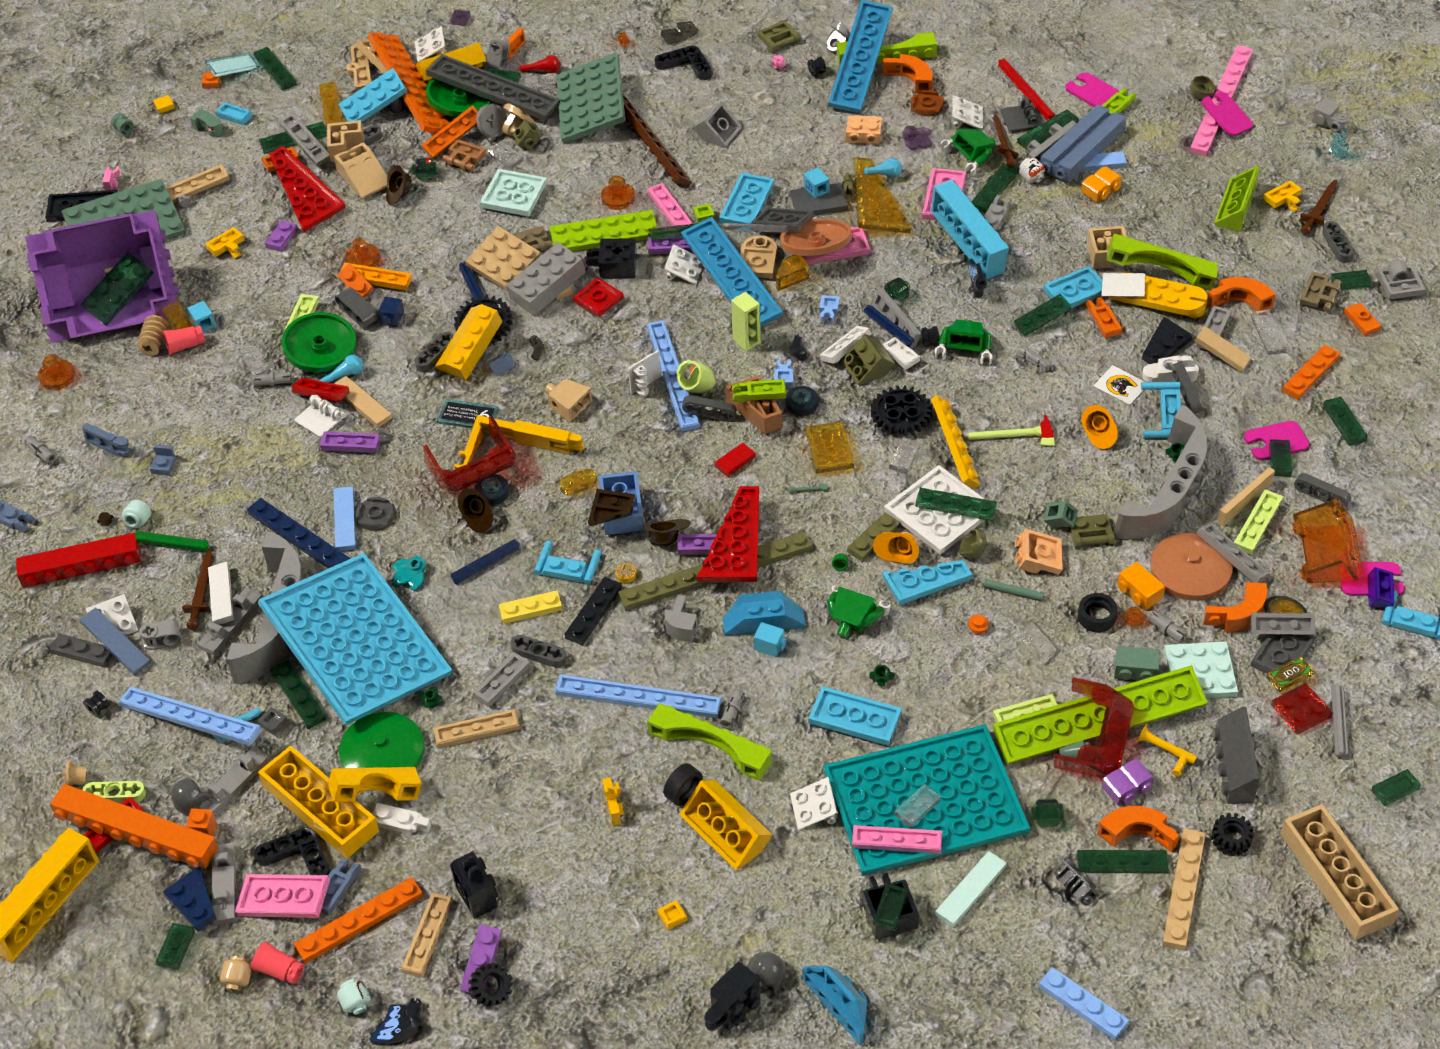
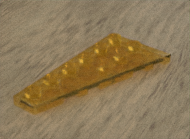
[853,157,912,234]

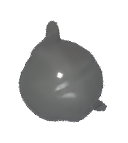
[171,778,212,814]
[746,952,786,997]

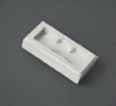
[882,337,920,369]

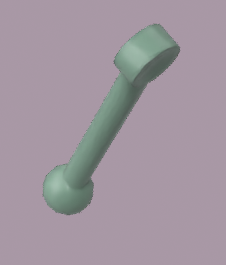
[788,483,828,494]

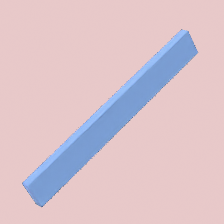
[647,320,700,432]
[555,674,722,718]
[118,686,262,746]

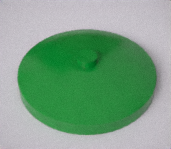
[426,79,492,117]
[282,312,356,373]
[339,712,424,769]

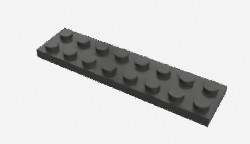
[426,54,560,121]

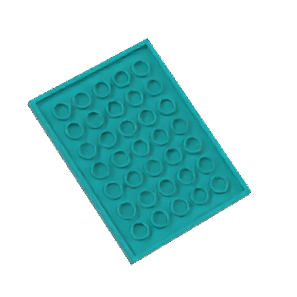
[823,724,1030,876]

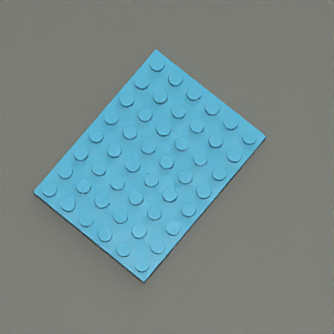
[258,553,452,726]

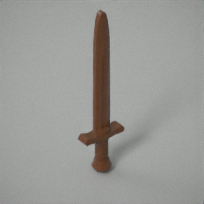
[993,114,1019,168]
[1300,179,1337,235]
[182,549,212,630]

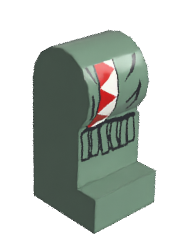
[190,109,223,137]

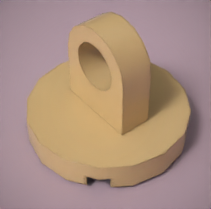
[502,103,534,136]

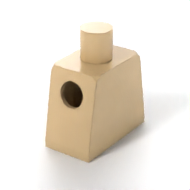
[545,379,592,422]

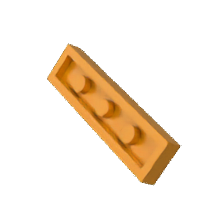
[339,263,412,291]

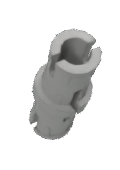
[253,372,292,387]
[24,435,56,465]
[1147,610,1188,644]
[720,688,745,729]

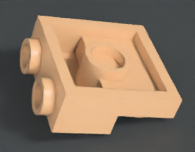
[846,115,882,144]
[1015,529,1062,575]

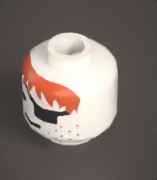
[1019,158,1045,184]

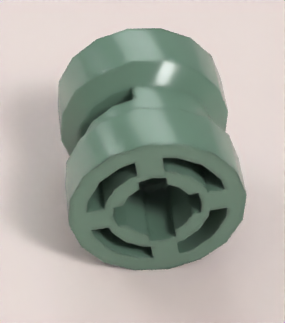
[111,113,134,136]

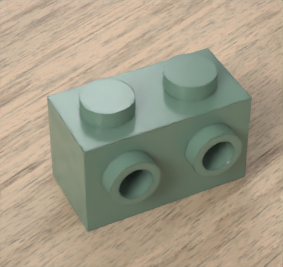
[1114,646,1159,681]

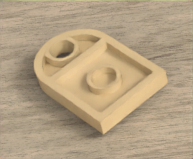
[740,235,777,279]

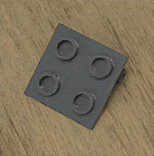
[1000,97,1042,132]
[1054,854,1099,904]

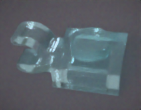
[1329,128,1349,160]

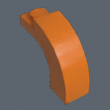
[883,54,932,93]
[1207,277,1276,314]
[1203,582,1267,632]
[1097,806,1179,852]

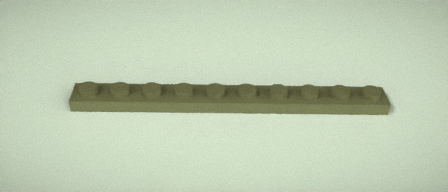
[618,532,812,611]

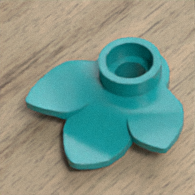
[392,556,426,591]

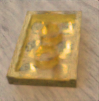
[805,421,854,474]

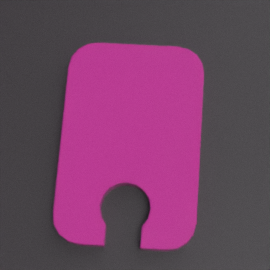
[1065,72,1119,107]
[1201,91,1253,136]
[1244,421,1309,460]
[1338,562,1404,596]

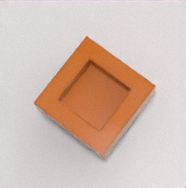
[202,72,221,89]

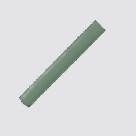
[983,579,1044,601]

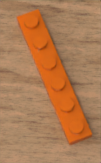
[294,877,424,964]

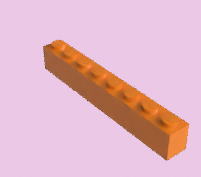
[50,784,219,869]

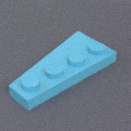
[882,560,973,605]

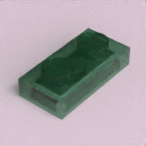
[155,923,195,970]

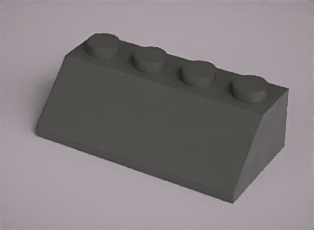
[1212,707,1260,804]

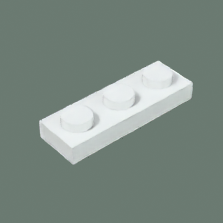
[820,326,871,364]

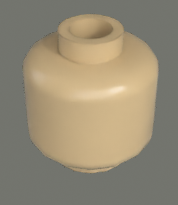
[220,956,252,992]

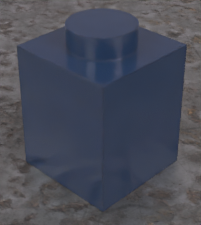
[378,297,404,327]

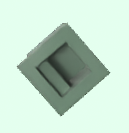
[1043,501,1078,528]

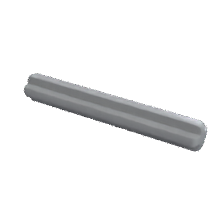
[1331,684,1348,758]

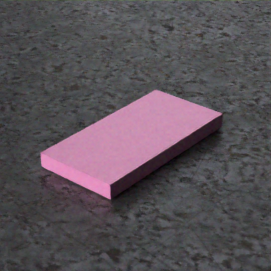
[922,168,966,220]
[798,226,871,266]
[235,874,330,918]

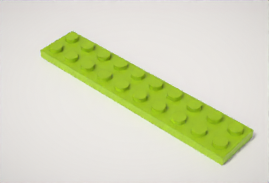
[992,665,1208,765]

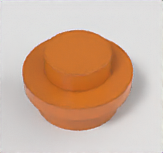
[968,615,989,634]

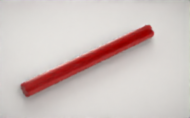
[998,58,1055,121]

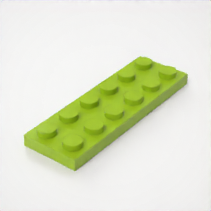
[549,210,659,252]

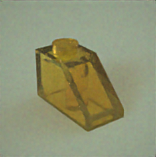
[776,255,809,291]

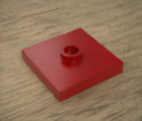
[573,278,624,317]

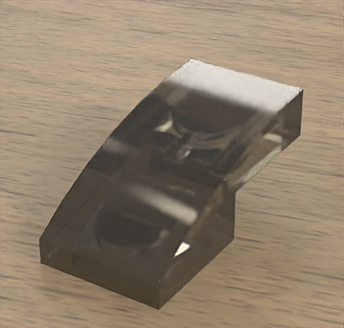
[661,21,698,44]

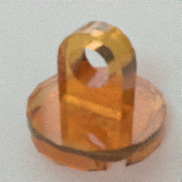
[601,176,635,210]
[345,237,381,267]
[38,354,76,390]

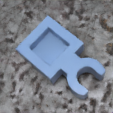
[819,295,840,323]
[774,359,793,387]

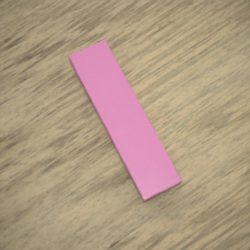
[647,183,694,234]
[852,825,942,854]

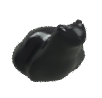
[789,334,807,362]

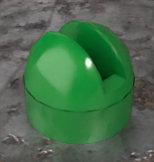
[832,553,849,571]

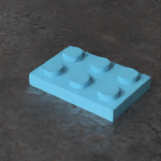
[1043,266,1103,312]

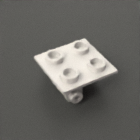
[415,26,447,62]
[951,95,983,130]
[664,244,703,285]
[628,350,661,397]
[294,395,347,438]
[85,594,138,644]
[790,777,837,830]

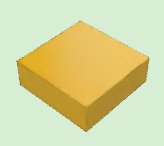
[153,95,175,114]
[657,900,688,930]

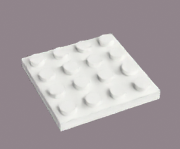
[884,465,996,555]

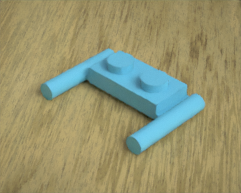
[1141,382,1181,438]
[534,541,602,585]
[1381,590,1440,640]

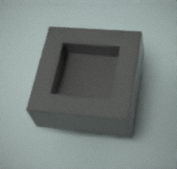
[257,707,288,735]

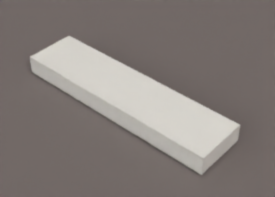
[208,562,234,625]

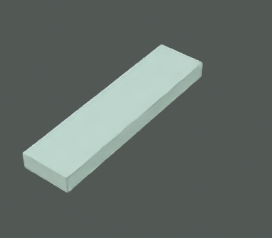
[935,851,1007,927]

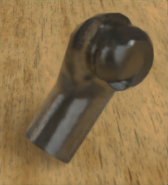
[529,335,545,361]

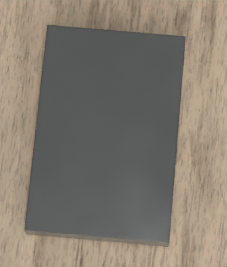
[790,183,848,215]
[751,207,814,232]
[1250,634,1316,684]

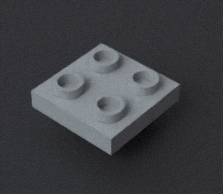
[1377,260,1426,300]

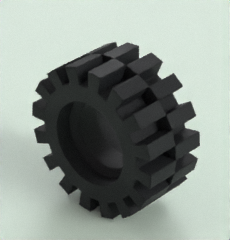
[1211,813,1254,856]
[468,963,513,1007]

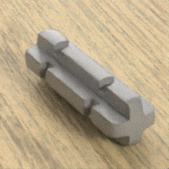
[1018,346,1051,371]

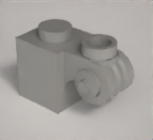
[1312,98,1349,132]

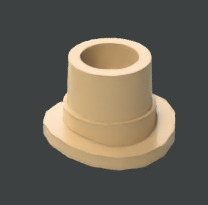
[61,759,87,785]

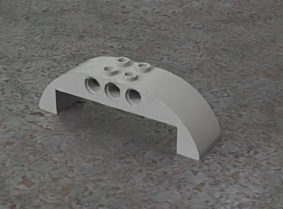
[1114,405,1207,539]
[226,532,304,684]

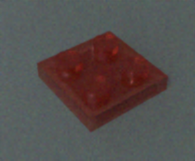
[1271,683,1333,735]

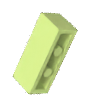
[731,292,761,351]

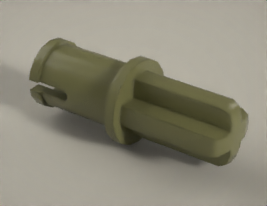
[842,172,855,198]

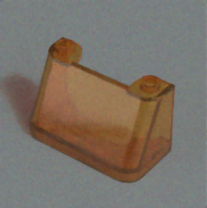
[1292,498,1364,583]

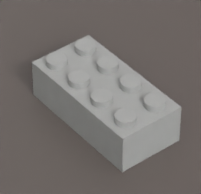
[506,242,586,316]

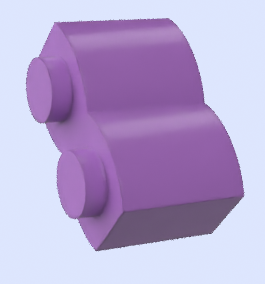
[1102,758,1154,806]

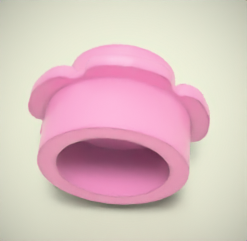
[771,55,786,71]

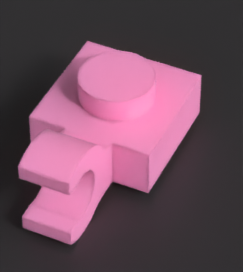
[103,166,121,190]

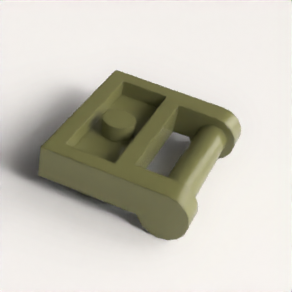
[757,21,800,53]
[1069,514,1115,548]

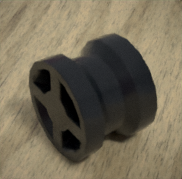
[807,56,826,76]
[921,326,939,346]
[83,690,110,717]

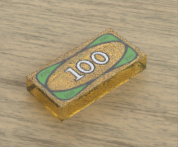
[1266,657,1314,692]

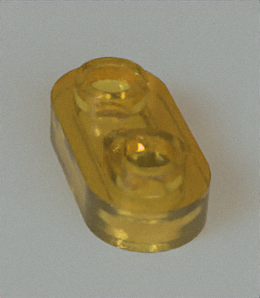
[559,468,597,495]

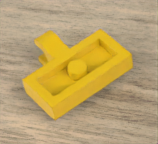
[1263,180,1302,212]
[205,227,245,258]
[602,777,624,826]

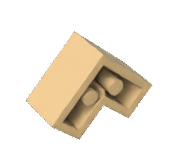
[327,120,365,162]
[1087,226,1127,269]

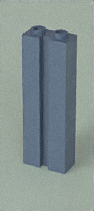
[1040,104,1127,183]

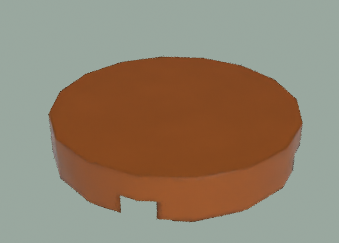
[911,90,944,116]

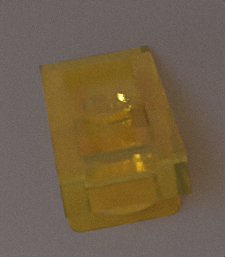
[161,300,194,330]

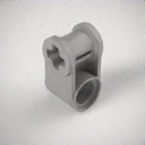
[486,37,510,71]
[139,619,181,650]

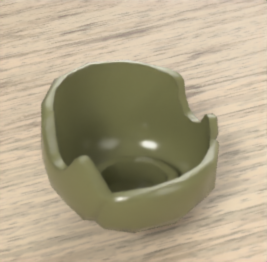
[1190,75,1216,100]
[959,529,987,559]

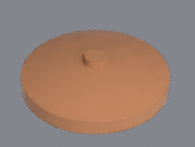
[780,219,852,256]
[1150,533,1233,601]

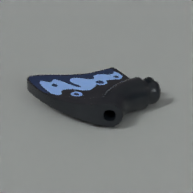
[968,259,987,297]
[370,997,424,1045]

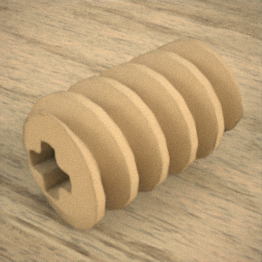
[137,315,167,356]

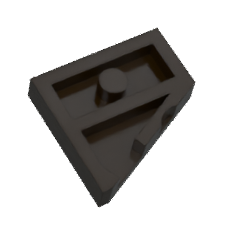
[588,489,636,526]

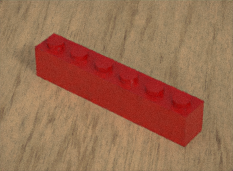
[16,532,141,588]

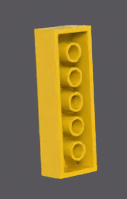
[258,745,379,859]
[0,828,99,963]

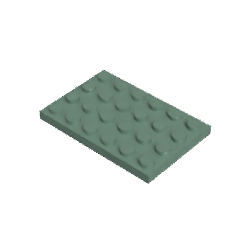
[557,52,625,144]
[61,178,186,240]

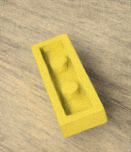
[498,590,562,624]

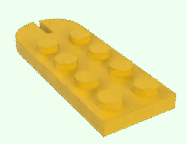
[1109,271,1207,319]

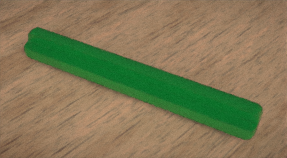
[135,531,209,552]

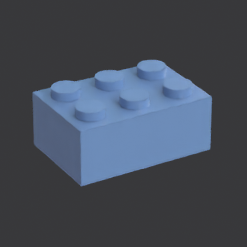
[598,471,644,535]

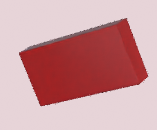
[714,442,756,477]

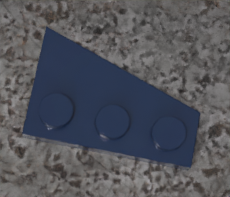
[162,867,217,932]

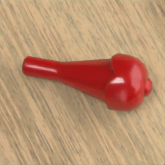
[519,55,561,74]

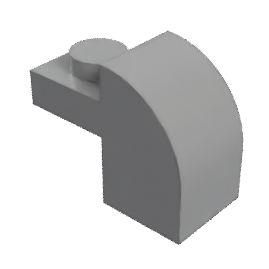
[664,595,697,643]

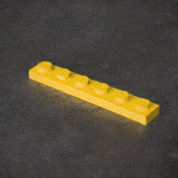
[931,395,980,490]

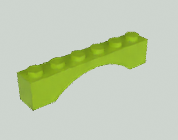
[836,32,937,67]
[1106,233,1218,290]
[647,703,772,781]

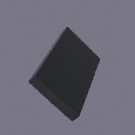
[45,190,118,222]

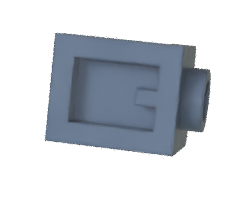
[150,445,176,476]

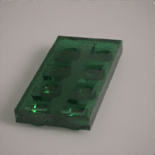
[80,251,154,326]

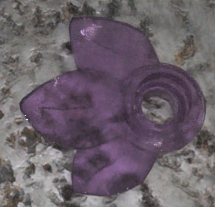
[902,126,932,150]

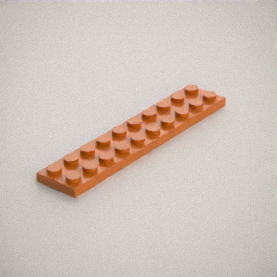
[368,31,449,134]

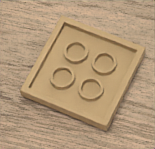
[465,226,540,292]

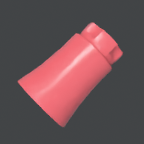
[163,326,205,355]
[251,941,305,984]

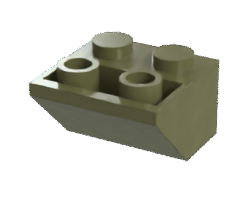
[841,334,895,385]

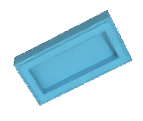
[215,102,253,125]

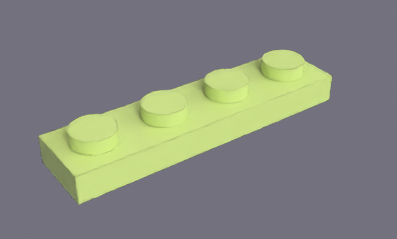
[1234,490,1283,555]

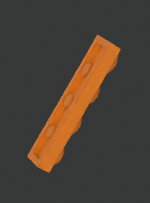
[421,105,478,160]
[1282,344,1340,400]

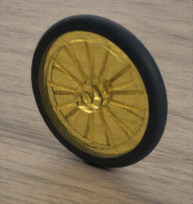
[1264,596,1307,613]

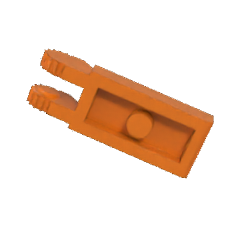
[1086,297,1122,338]

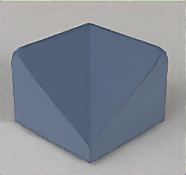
[489,351,515,376]

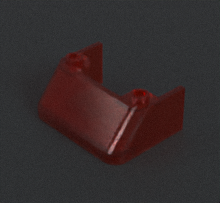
[423,416,516,492]
[1054,677,1134,779]

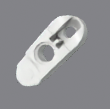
[1142,355,1199,383]

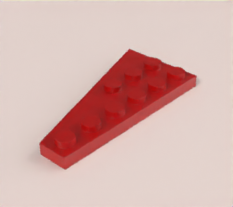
[269,146,345,233]
[696,486,760,582]

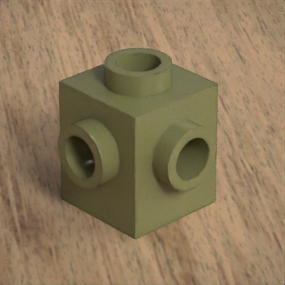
[513,120,542,150]

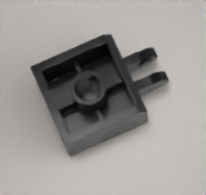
[585,238,637,279]
[450,851,499,919]
[861,873,919,940]
[704,961,760,1032]

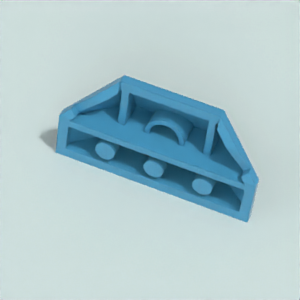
[723,591,806,636]
[802,966,868,1046]

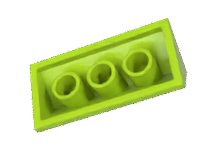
[1214,165,1260,231]

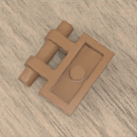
[442,139,486,171]

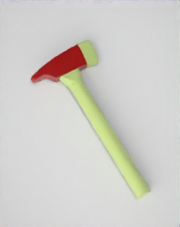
[968,415,1055,446]

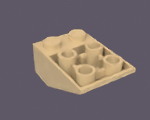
[334,142,387,199]

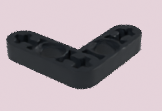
[654,45,712,80]
[254,827,330,875]

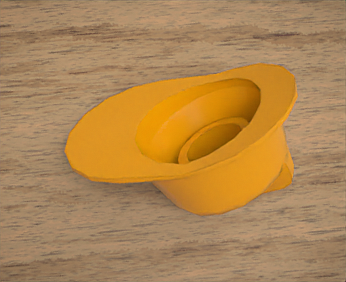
[1081,405,1118,449]
[873,532,919,564]

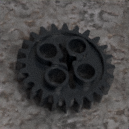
[454,295,513,347]
[871,385,932,436]

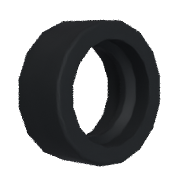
[1078,593,1118,632]
[663,763,703,806]

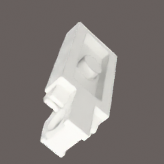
[372,803,431,835]

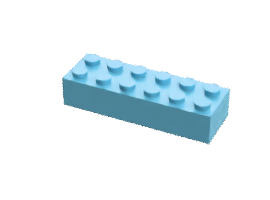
[931,180,1009,280]

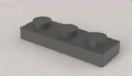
[49,634,113,668]

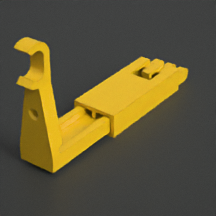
[454,415,584,472]

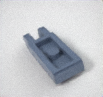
[82,423,131,457]
[0,500,36,532]
[321,858,361,916]

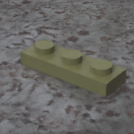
[847,512,900,562]

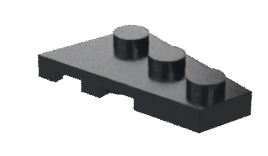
[1142,317,1193,364]

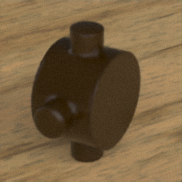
[97,512,114,526]

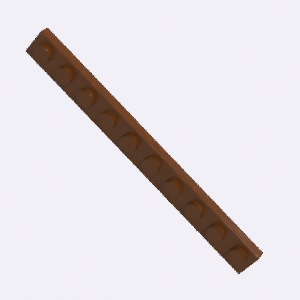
[623,94,691,187]

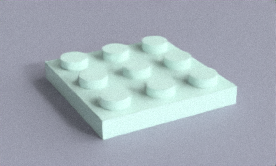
[480,169,547,217]
[1164,641,1238,699]

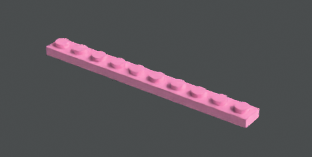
[1190,45,1253,156]

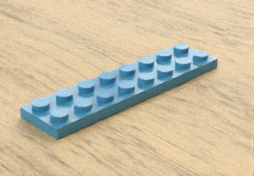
[828,0,893,114]
[681,217,783,327]

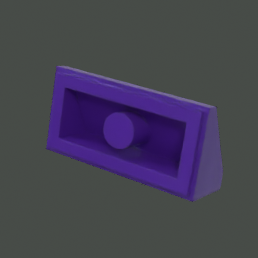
[1368,567,1395,607]

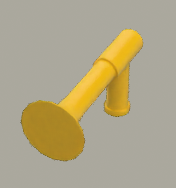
[1137,724,1197,777]

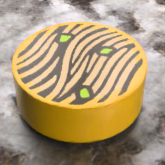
[616,563,636,583]

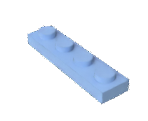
[1038,967,1129,1040]

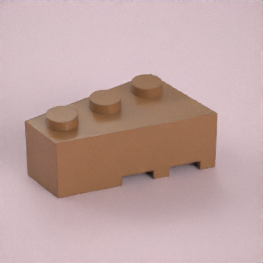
[725,375,782,434]

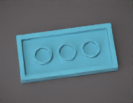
[338,68,408,123]
[719,172,774,229]
[808,686,902,746]

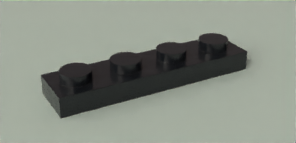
[564,576,622,646]

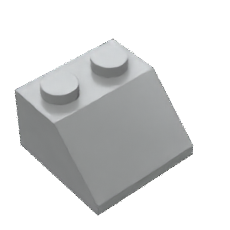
[692,101,742,148]

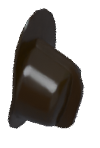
[386,165,412,205]
[457,489,493,533]
[643,519,691,546]

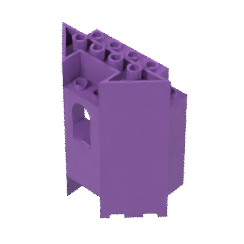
[25,210,180,343]

